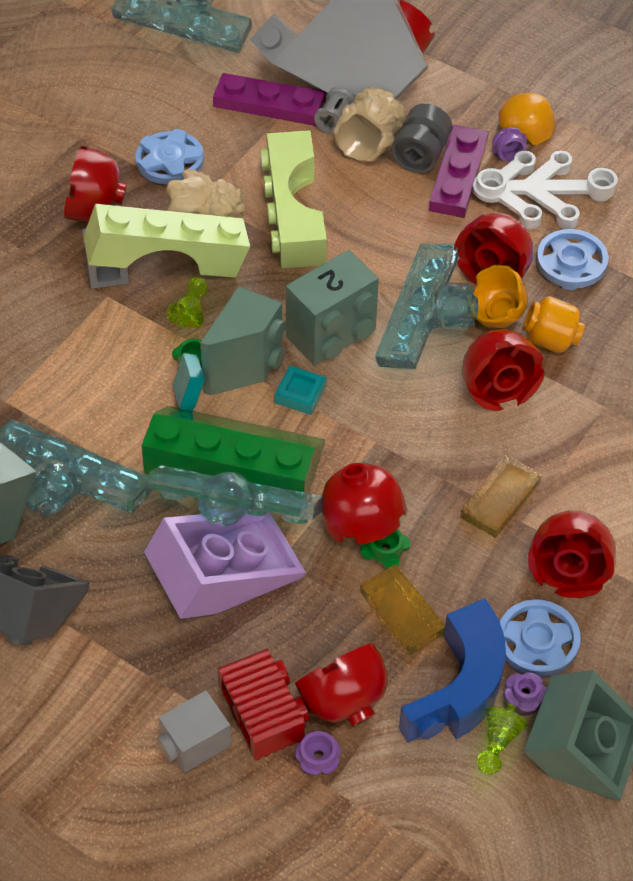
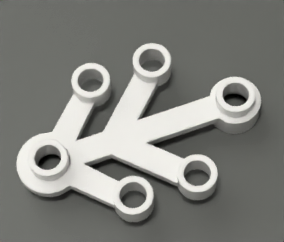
[473,151,618,230]

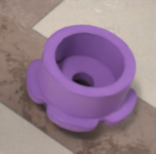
[492,127,527,162]
[504,672,547,715]
[296,731,341,776]

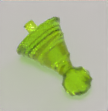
[167,277,208,329]
[477,704,528,775]

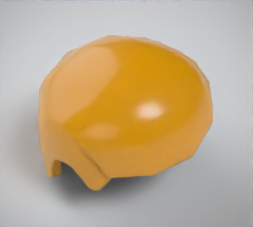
[499,93,556,145]
[468,265,528,329]

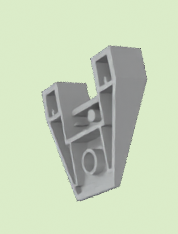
[249,0,428,101]

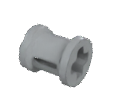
[314,87,355,135]

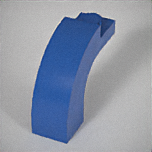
[399,598,506,743]

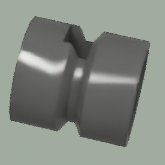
[391,103,453,173]

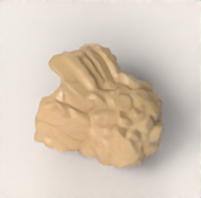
[333,87,406,162]
[166,169,245,221]

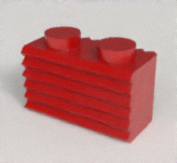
[217,649,309,760]

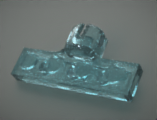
[111,0,252,53]
[375,243,478,369]
[0,419,154,516]
[148,466,321,526]

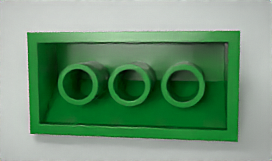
[141,406,325,509]

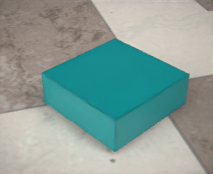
[172,353,205,411]
[274,365,327,415]

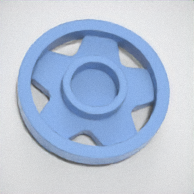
[135,129,204,185]
[536,229,609,291]
[500,599,581,677]

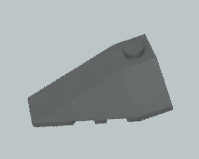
[0,554,90,645]

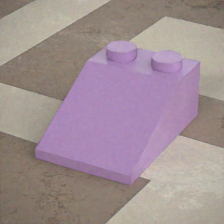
[144,509,306,619]

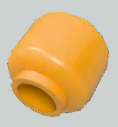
[523,296,585,353]

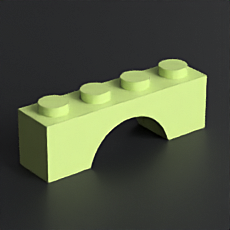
[260,130,327,268]
[84,204,250,278]

